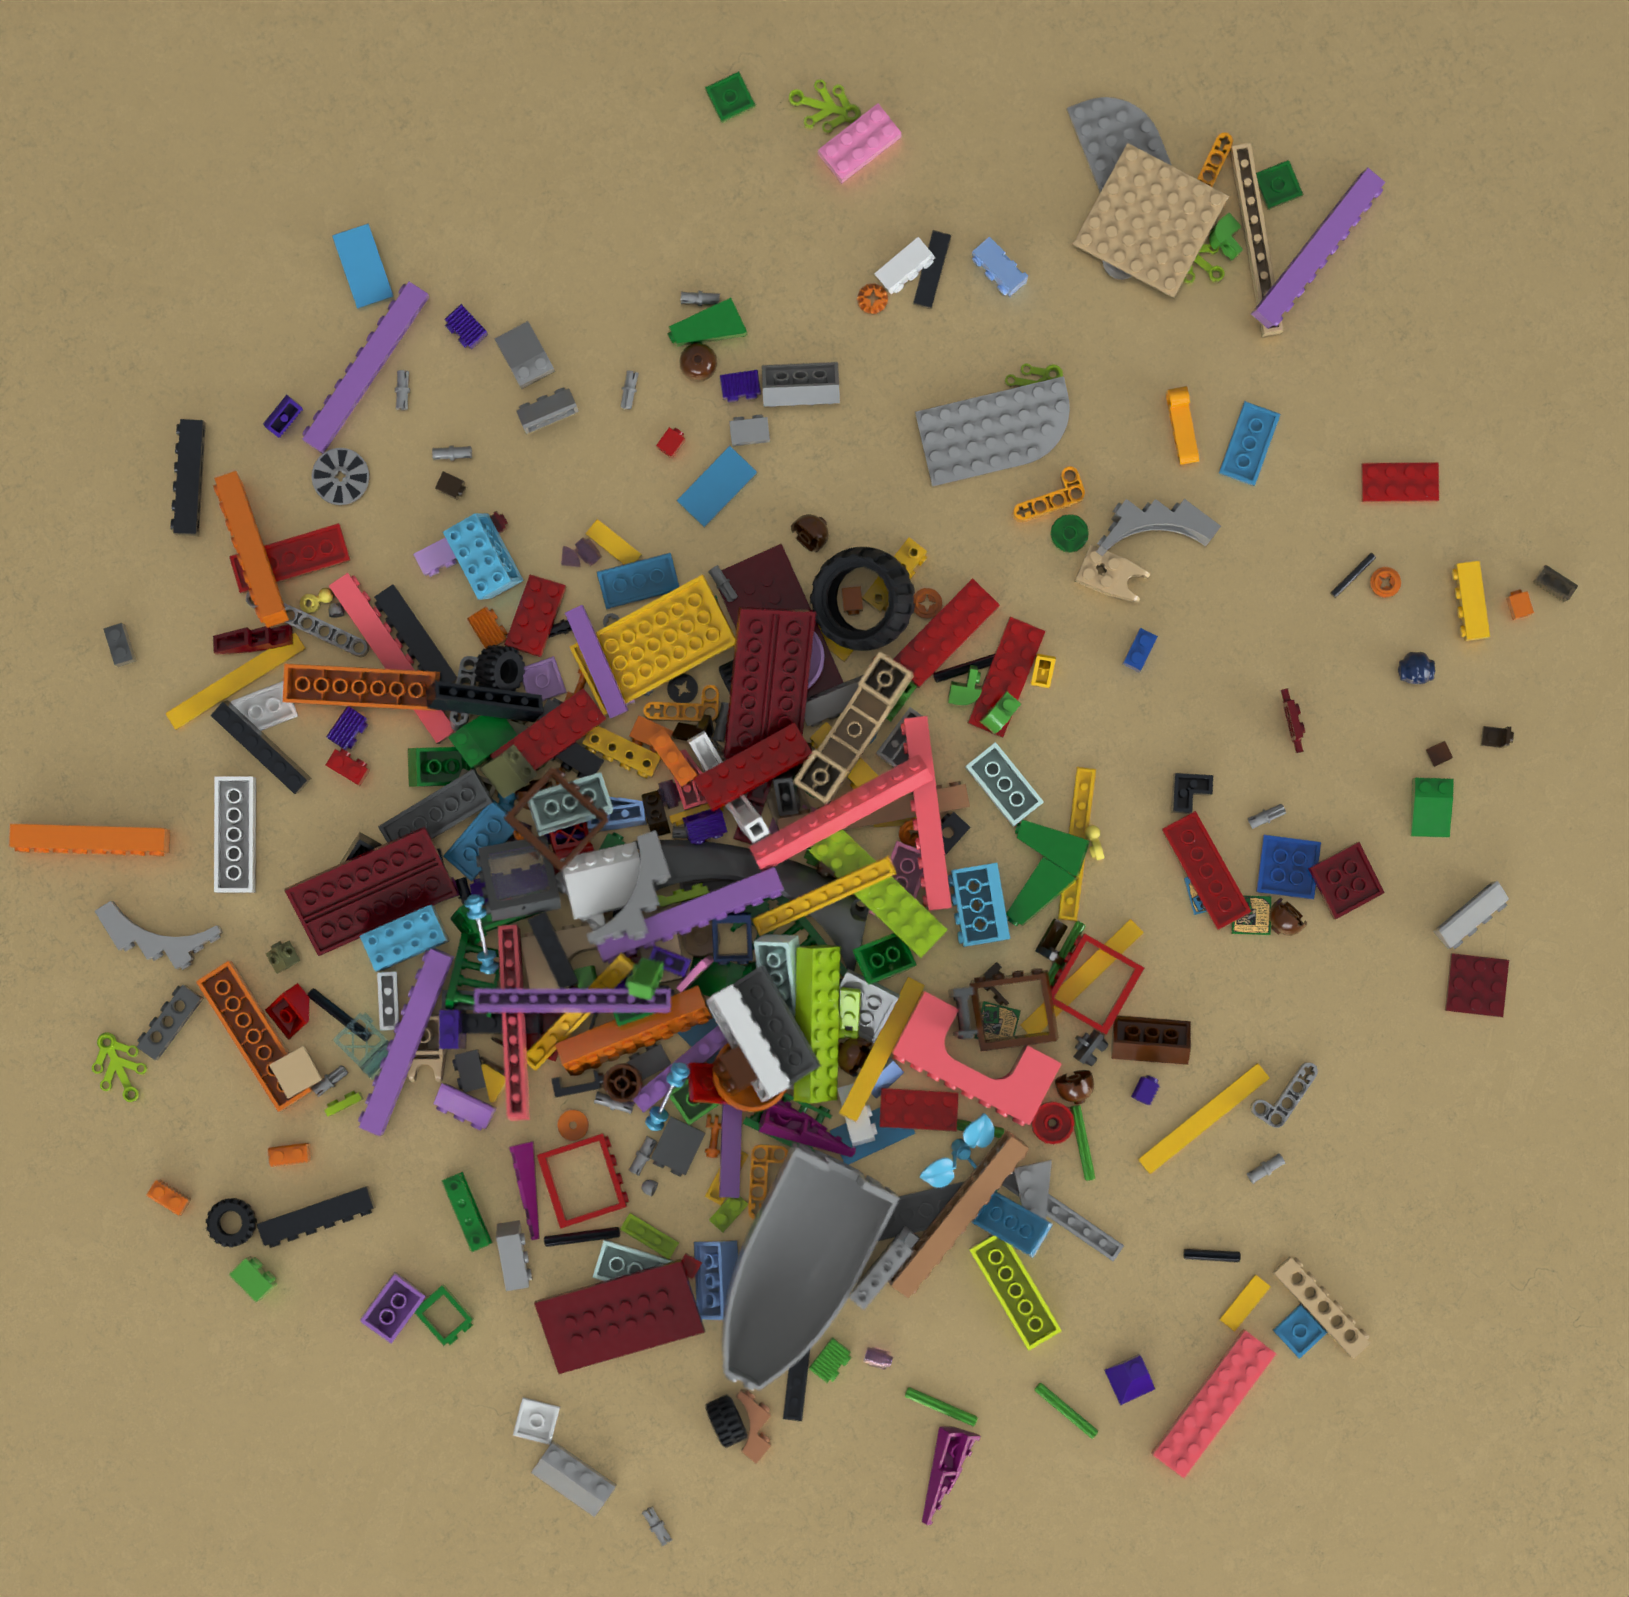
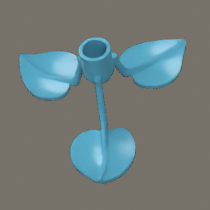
[919,1113,1000,1192]

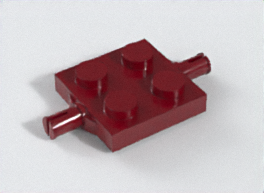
[1280,688,1305,754]

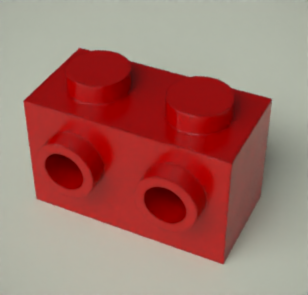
[325,748,370,786]

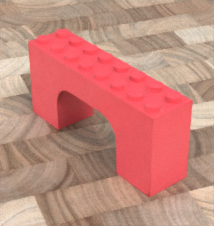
[891,991,1062,1127]

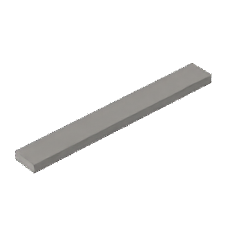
[1002,1171,1124,1262]

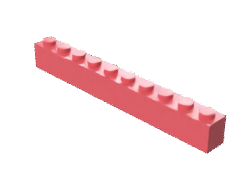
[329,573,456,744]
[901,716,951,911]
[749,754,933,872]
[498,925,530,1121]

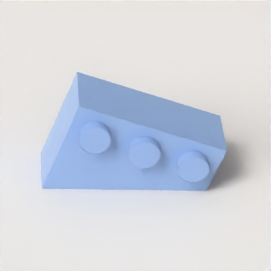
[972,236,1028,297]
[587,796,647,832]

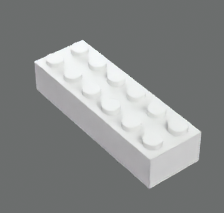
[214,776,256,893]
[705,985,790,1103]

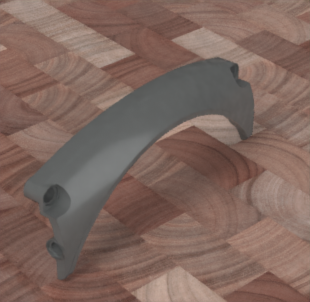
[612,840,869,971]

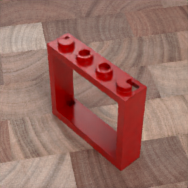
[1050,933,1145,1035]
[537,1133,629,1229]

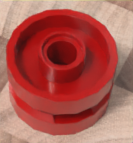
[1031,1101,1075,1144]

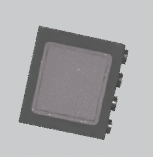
[475,835,561,921]

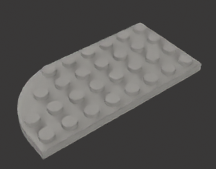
[1067,97,1172,193]
[915,376,1070,487]

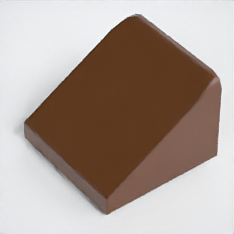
[1426,741,1453,767]

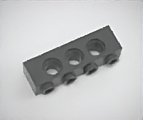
[137,985,204,1060]

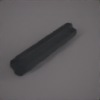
[1183,1249,1241,1262]

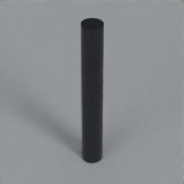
[1331,553,1376,598]

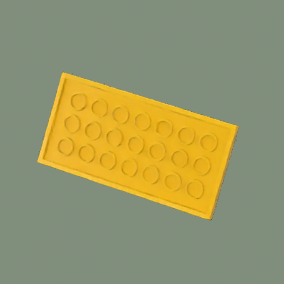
[570,575,736,715]

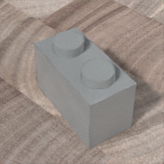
[729,415,770,446]

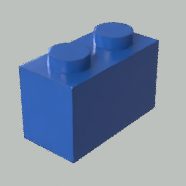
[1122,628,1158,672]

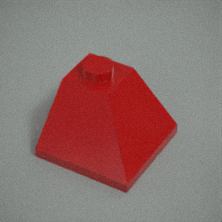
[265,983,310,1040]

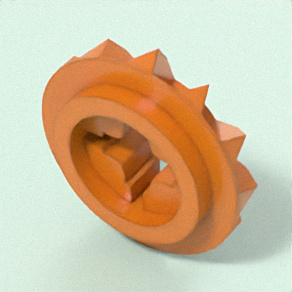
[857,283,888,314]
[1370,567,1401,598]
[914,588,942,619]
[898,818,919,846]

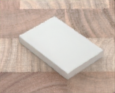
[231,681,298,731]

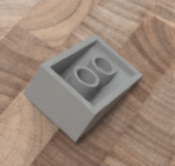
[495,321,555,389]

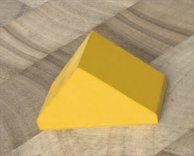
[1031,654,1056,688]
[481,1064,505,1103]

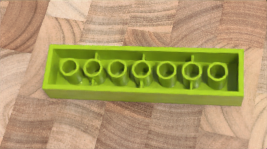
[809,829,948,958]
[794,945,840,1103]

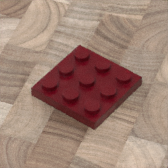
[1308,842,1385,919]
[1445,953,1509,1017]

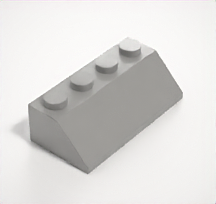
[762,362,840,407]
[1433,881,1509,949]
[531,1441,616,1517]

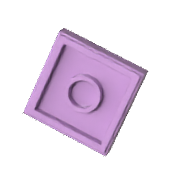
[523,656,567,701]

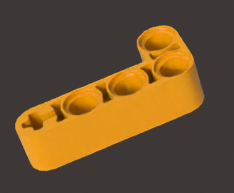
[1197,133,1233,208]
[1166,386,1199,465]
[1013,466,1085,522]
[644,685,719,722]
[748,1144,788,1219]

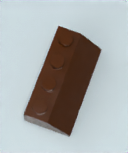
[1111,1016,1191,1065]

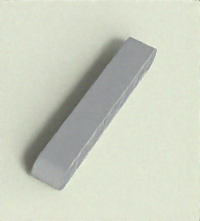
[246,592,369,657]

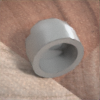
[328,603,344,618]
[642,1180,658,1196]

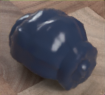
[1398,652,1435,684]

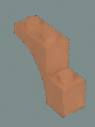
[736,1389,771,1464]

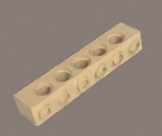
[1273,1257,1370,1359]

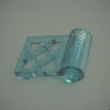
[332,1012,390,1080]

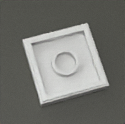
[513,1397,560,1445]

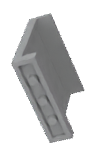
[849,1226,920,1310]

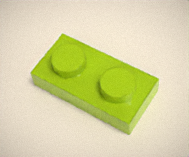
[324,1091,364,1117]
[709,1195,749,1233]

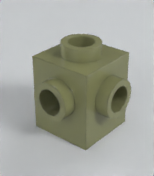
[266,941,300,974]

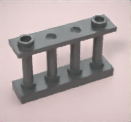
[948,987,978,1039]

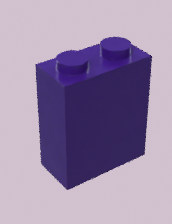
[439,1010,466,1049]

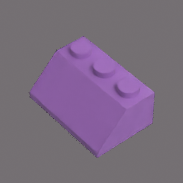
[433,1083,497,1131]
[360,1272,426,1344]

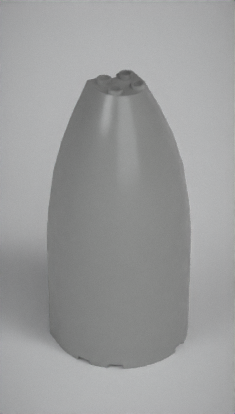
[722,1142,899,1390]

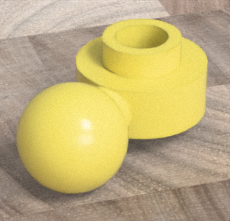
[300,588,334,613]
[1085,825,1104,860]

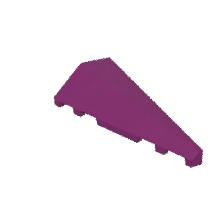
[758,1099,856,1157]
[509,1141,539,1241]
[922,1426,981,1525]

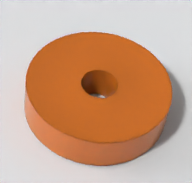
[558,1110,589,1141]

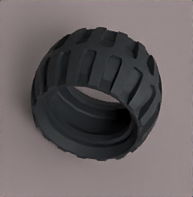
[810,547,915,651]

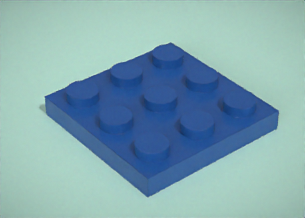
[1256,835,1321,899]

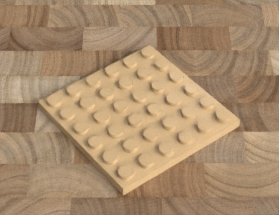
[1073,143,1229,298]

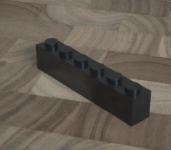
[170,419,206,536]
[374,584,457,683]
[426,681,543,722]
[210,700,312,794]
[257,1186,376,1248]

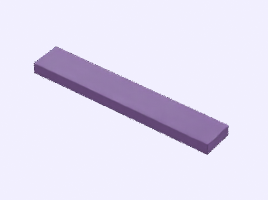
[565,605,629,718]
[719,1104,742,1198]

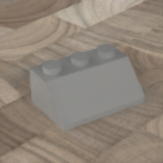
[516,387,579,434]

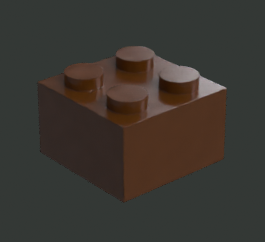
[713,1045,759,1096]

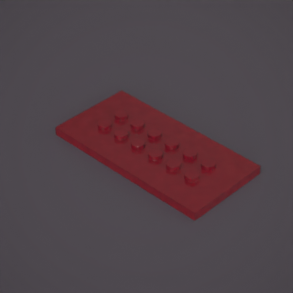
[716,543,844,698]
[724,607,816,759]
[285,826,458,956]
[534,1259,705,1374]

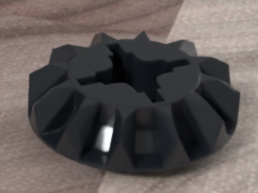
[667,673,698,703]

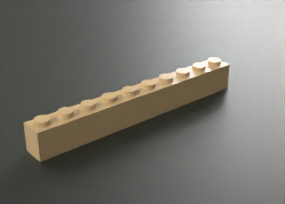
[1230,143,1283,337]

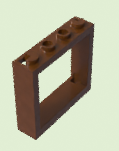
[504,767,609,872]
[969,968,1059,1051]

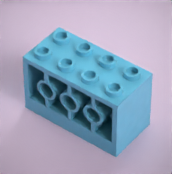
[443,513,524,600]
[948,863,1010,947]
[360,905,450,972]

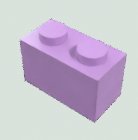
[413,538,457,577]

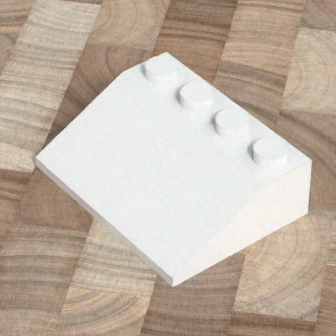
[561,842,640,919]

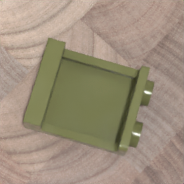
[480,745,537,799]

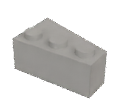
[876,707,922,768]
[1014,1160,1052,1220]
[496,1220,532,1291]

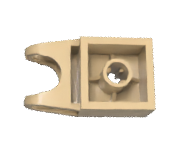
[1075,544,1150,603]
[408,1014,447,1082]

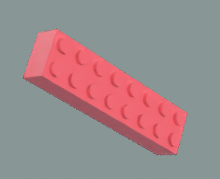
[1151,1329,1276,1478]

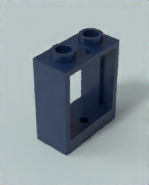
[712,912,753,965]

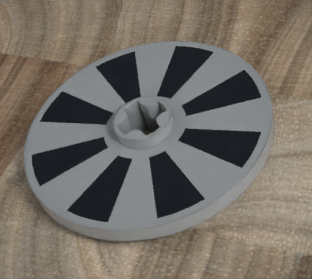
[312,448,369,505]

